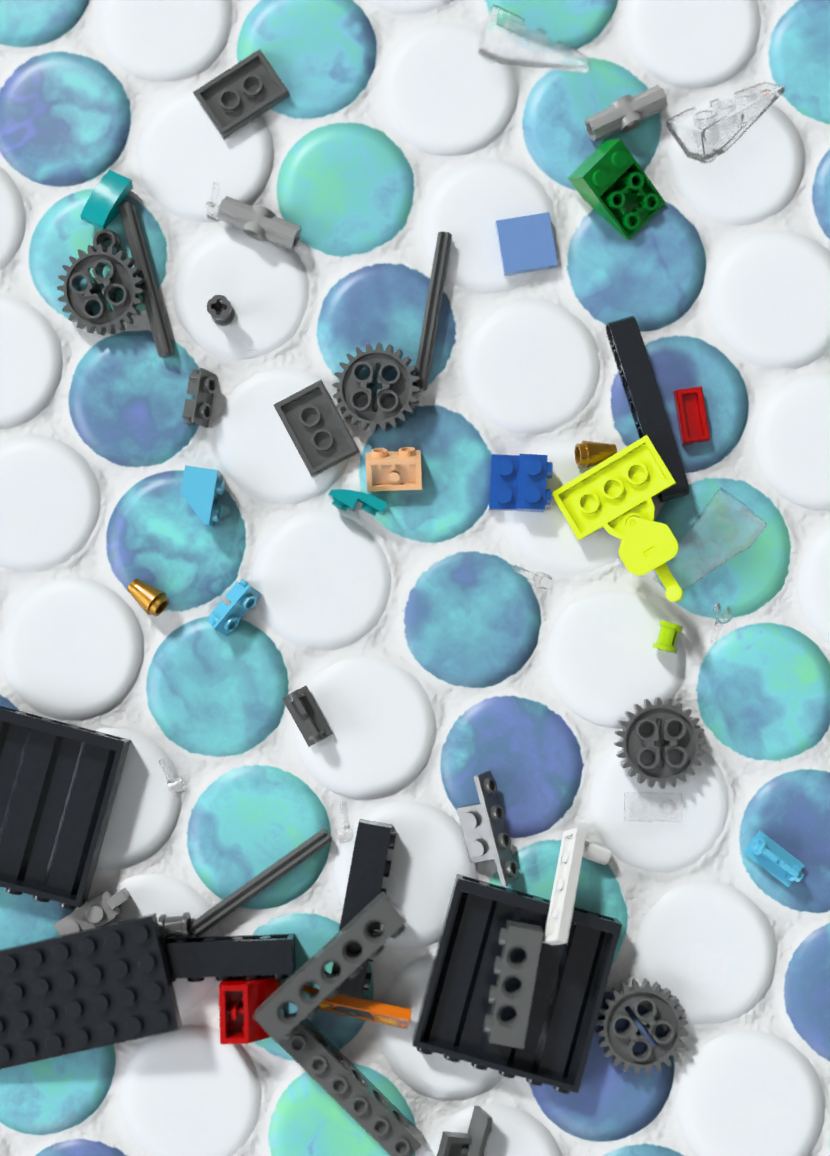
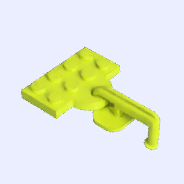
[551,435,684,602]

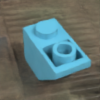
[181,465,225,528]

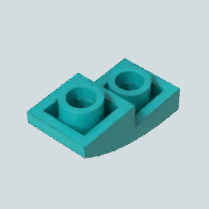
[80,170,133,230]
[329,489,388,516]

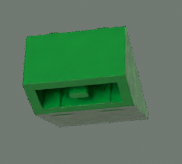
[568,139,666,240]

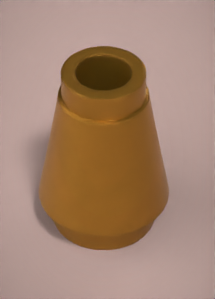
[574,441,617,468]
[127,578,169,617]

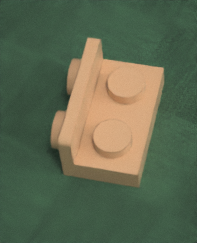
[366,447,422,492]

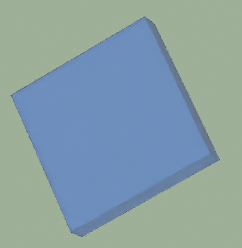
[495,212,558,276]

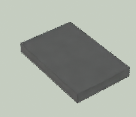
[193,49,290,139]
[273,380,360,477]

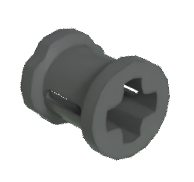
[207,295,235,326]
[158,912,191,940]

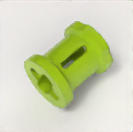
[652,620,683,654]

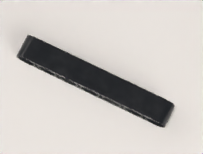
[606,316,689,502]

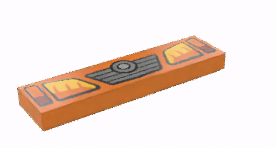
[303,986,412,1029]

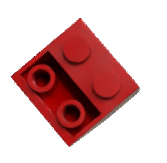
[219,976,280,1045]

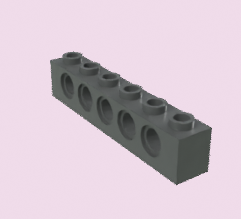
[253,891,407,1043]
[278,1017,422,1156]

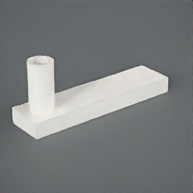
[543,827,611,946]

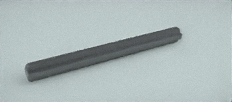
[119,202,174,358]
[414,231,452,391]
[189,829,332,937]

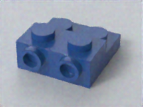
[489,454,553,512]

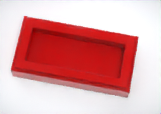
[673,386,711,445]

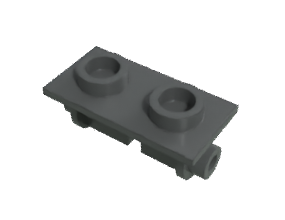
[182,368,217,428]
[282,685,333,747]

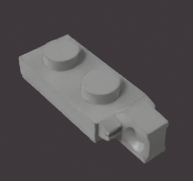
[53,888,131,935]

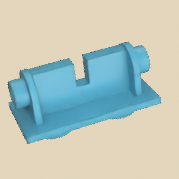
[207,579,261,636]
[743,830,805,887]

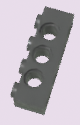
[483,920,544,1049]

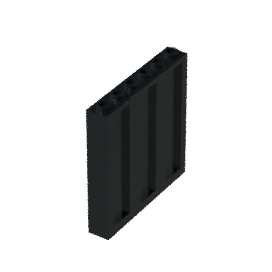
[0,706,131,909]
[412,874,622,1094]

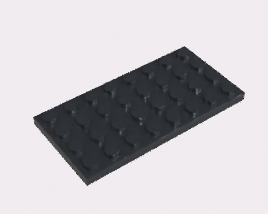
[0,913,183,1069]

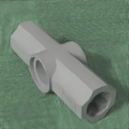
[584,85,668,143]
[217,196,302,250]

